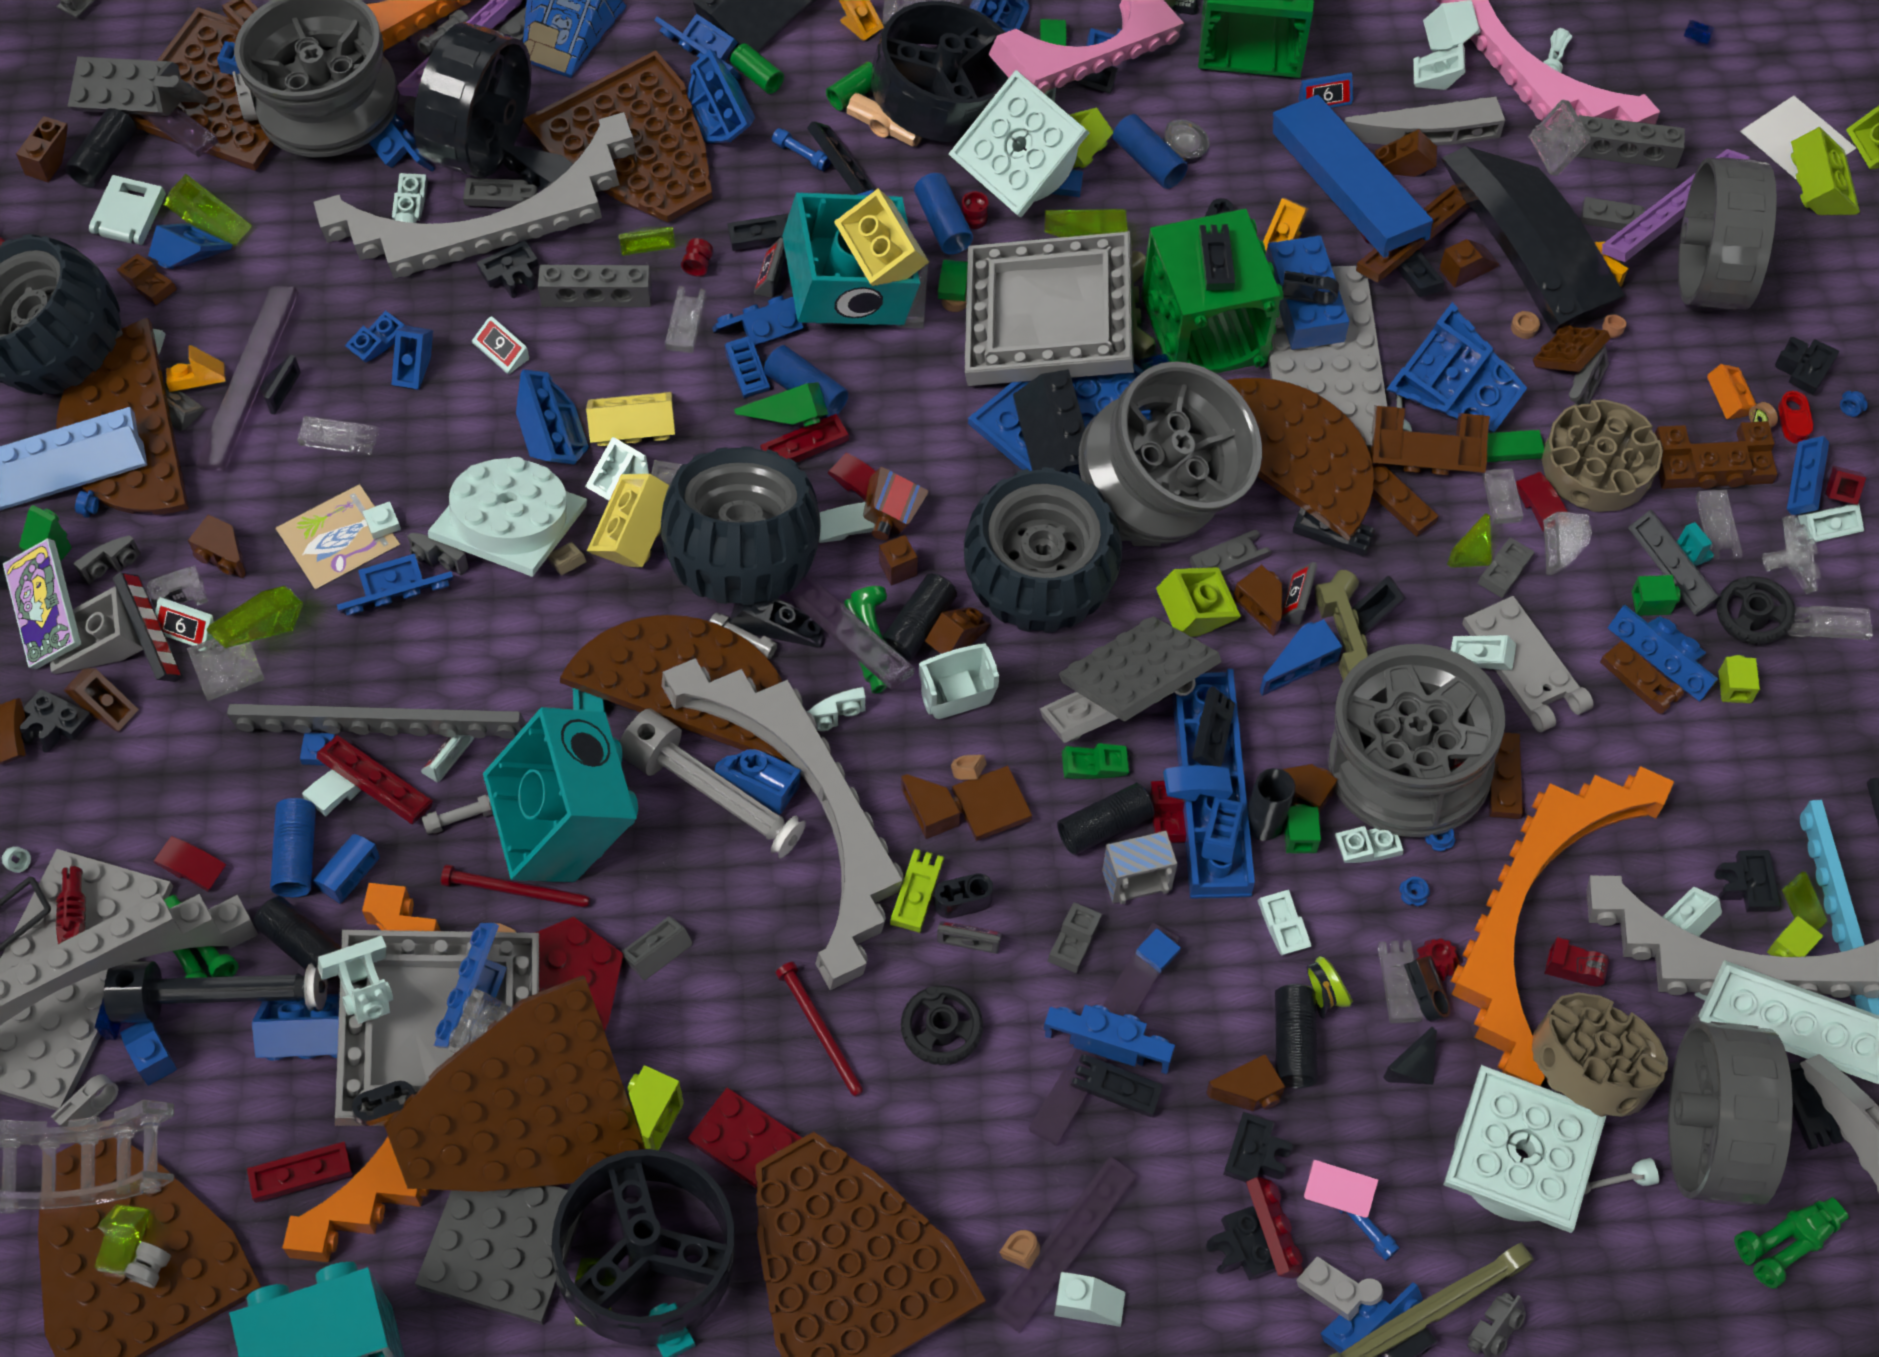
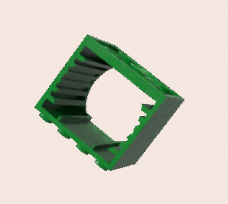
[1198,0,1314,78]
[1141,209,1283,373]

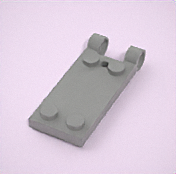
[1462,596,1593,732]
[1039,679,1196,743]

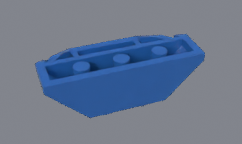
[969,0,1030,33]
[687,49,756,143]
[516,369,589,464]

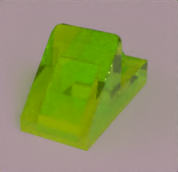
[95,1204,150,1275]

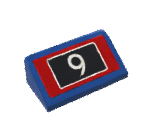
[1298,72,1353,108]

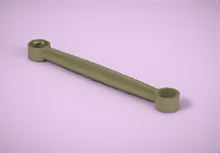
[1328,1242,1534,1357]

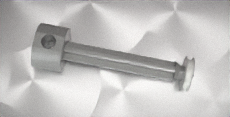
[620,708,806,859]

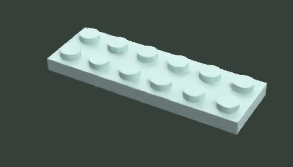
[1698,960,1879,1084]

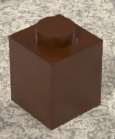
[879,535,918,586]

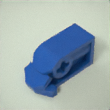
[714,749,801,815]

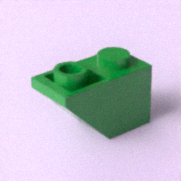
[19,505,72,562]

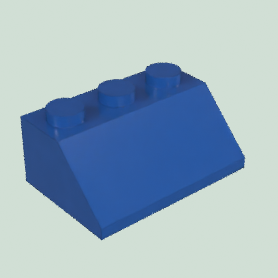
[252,994,340,1061]

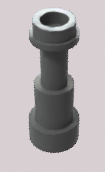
[417,10,470,55]

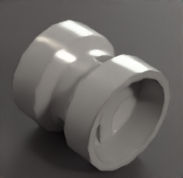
[124,1242,171,1288]

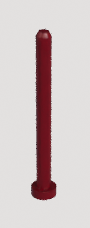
[441,864,590,908]
[776,962,863,1097]

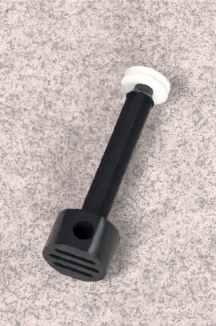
[104,961,327,1023]

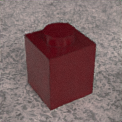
[1825,466,1866,505]

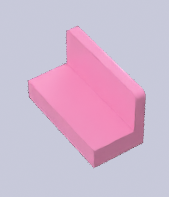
[1304,1160,1378,1218]

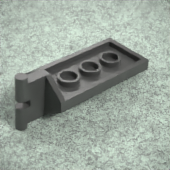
[68,56,208,116]

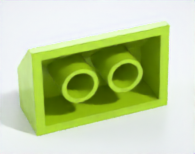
[1791,127,1860,215]

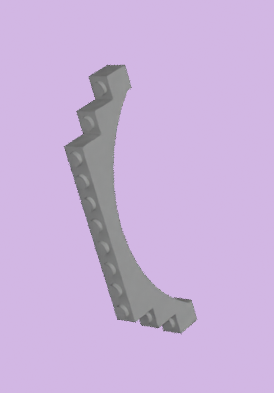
[313,112,636,279]
[661,658,903,990]
[1586,875,1879,998]
[0,893,258,1025]

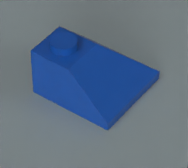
[148,223,233,269]

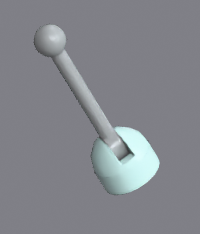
[1584,1158,1659,1194]

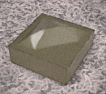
[548,542,586,576]

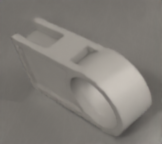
[232,72,258,122]
[51,1074,118,1139]

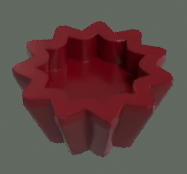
[1416,938,1460,981]

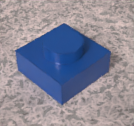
[300,733,335,766]

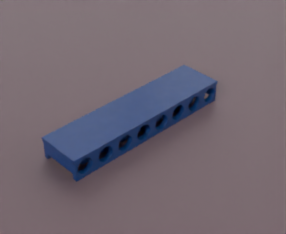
[1273,95,1433,258]
[1172,669,1255,899]

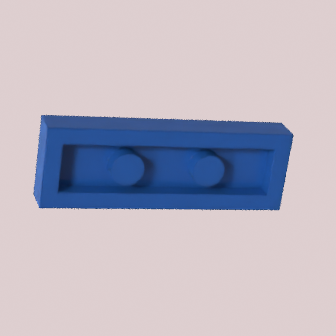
[1787,436,1829,516]

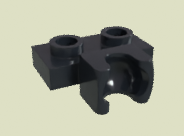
[476,240,539,298]
[1775,337,1840,395]
[20,689,92,752]
[1714,850,1780,912]
[1223,1112,1293,1183]
[1206,1206,1276,1281]

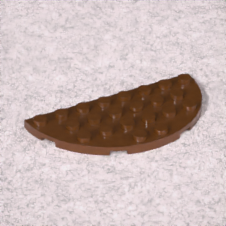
[56,318,189,515]
[1226,378,1374,541]
[560,615,786,762]

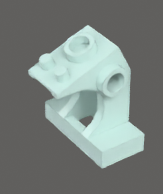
[318,935,393,1024]

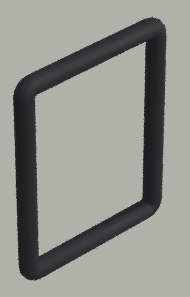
[0,877,51,952]

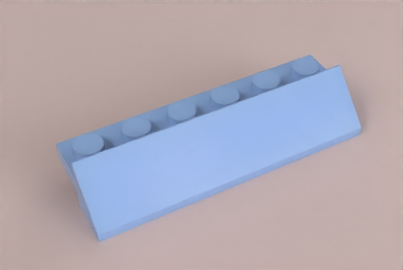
[0,407,147,511]

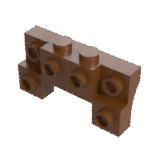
[1371,405,1490,475]
[1655,421,1778,489]

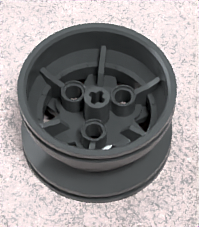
[234,0,399,157]
[1078,362,1262,544]

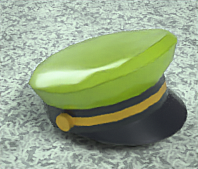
[1306,956,1353,1019]

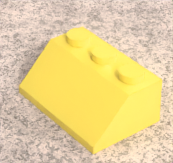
[834,189,929,286]
[586,392,675,446]
[587,474,669,567]

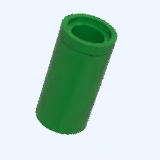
[730,43,784,94]
[826,62,872,111]

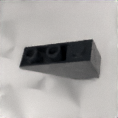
[501,144,573,191]
[729,599,827,648]

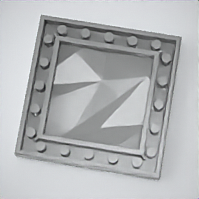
[965,231,1134,386]
[335,930,539,1126]

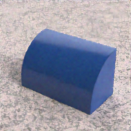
[311,834,380,904]

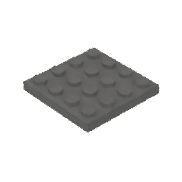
[1059,616,1222,722]
[415,1185,586,1325]

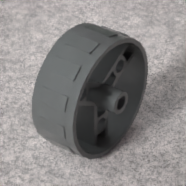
[1678,157,1777,310]
[1668,1021,1793,1206]

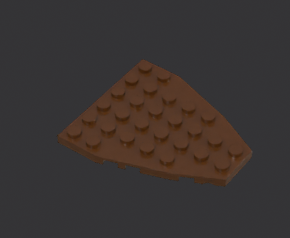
[523,50,713,223]
[383,975,645,1192]
[38,1128,262,1357]
[756,1131,986,1357]

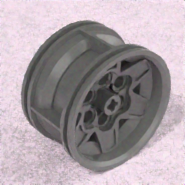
[1328,644,1505,837]

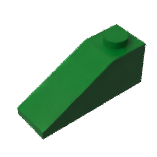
[734,382,829,427]

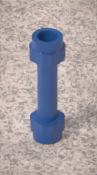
[772,128,831,171]
[1337,1209,1400,1261]

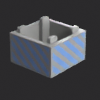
[1102,831,1177,904]

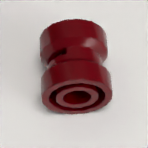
[962,191,988,229]
[681,238,714,277]

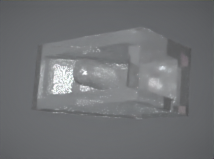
[1544,512,1592,575]

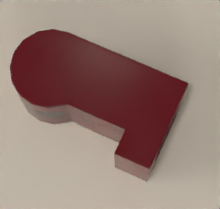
[1544,937,1609,987]

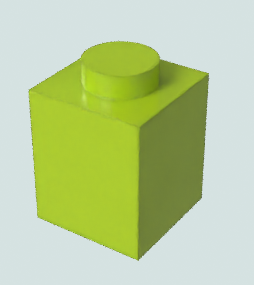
[1718,655,1760,703]
[1767,916,1823,957]

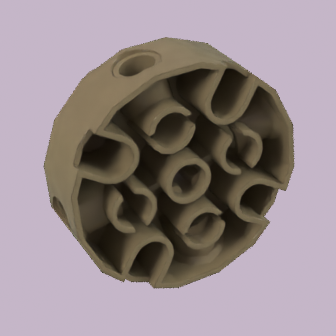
[1541,399,1663,512]
[1532,992,1668,1117]

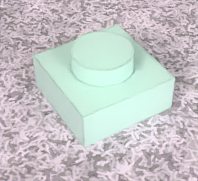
[362,502,401,539]

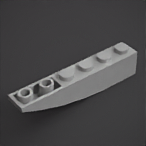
[1344,97,1505,146]
[1800,1054,1879,1193]

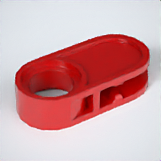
[1778,391,1813,444]

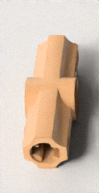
[847,93,922,147]

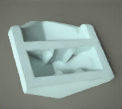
[1423,0,1481,52]
[1413,43,1465,90]
[585,437,649,500]

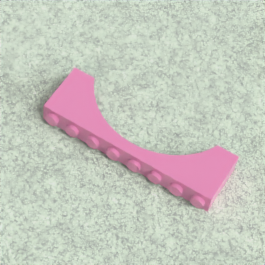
[989,0,1184,93]

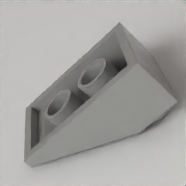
[50,586,143,674]

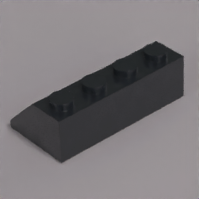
[1013,369,1085,480]

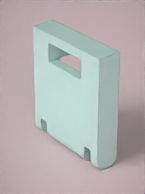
[89,175,166,245]

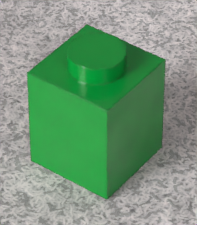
[1631,575,1680,616]
[1284,804,1321,853]

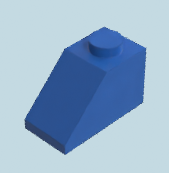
[391,326,433,389]
[120,1022,178,1086]

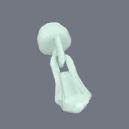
[1543,28,1573,73]

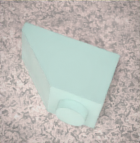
[1054,1272,1125,1327]

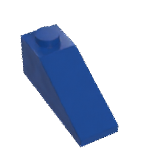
[1260,619,1342,696]

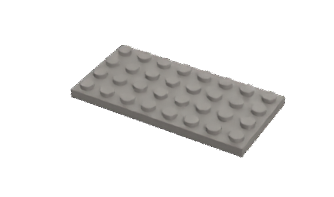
[1268,266,1387,451]
[0,849,173,1111]

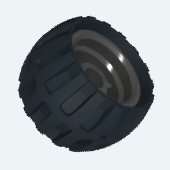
[0,234,121,395]
[661,446,821,605]
[964,467,1122,633]

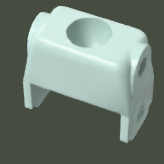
[919,643,999,719]

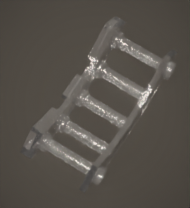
[0,1100,174,1214]

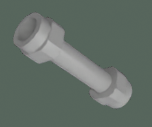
[710,612,777,659]
[422,794,493,835]

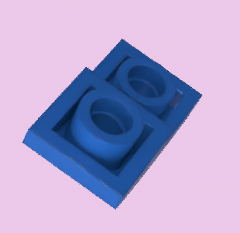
[345,310,405,363]
[1163,765,1233,801]

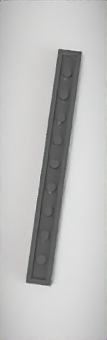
[227,704,526,739]

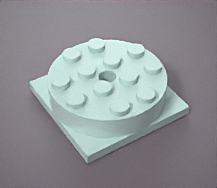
[949,70,1090,217]
[428,457,587,577]
[1443,1065,1606,1233]

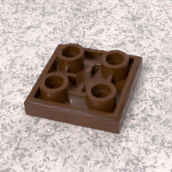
[1532,325,1611,372]
[952,765,1032,841]

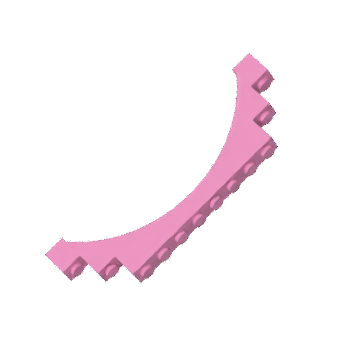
[1437,0,1660,128]

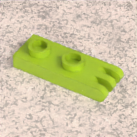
[890,849,944,933]

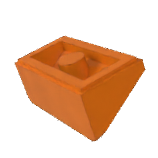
[1707,364,1756,419]

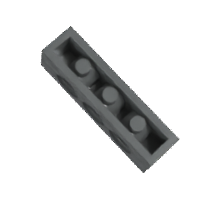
[1571,115,1685,169]
[538,265,652,307]

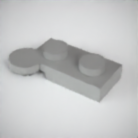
[1296,1256,1383,1321]

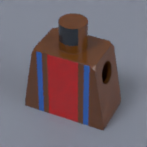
[863,466,928,540]

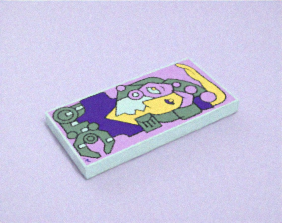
[3,538,82,670]

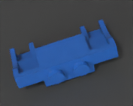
[1044,1005,1175,1074]

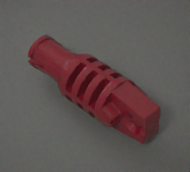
[56,866,86,944]

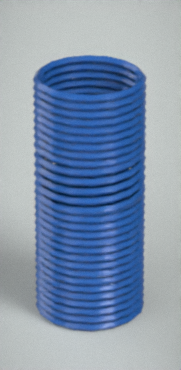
[1113,114,1188,189]
[914,173,973,254]
[764,345,848,418]
[270,798,316,898]

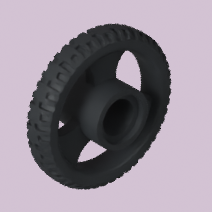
[1717,576,1795,645]
[901,985,983,1065]

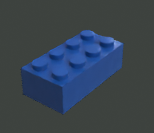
[1266,235,1350,350]

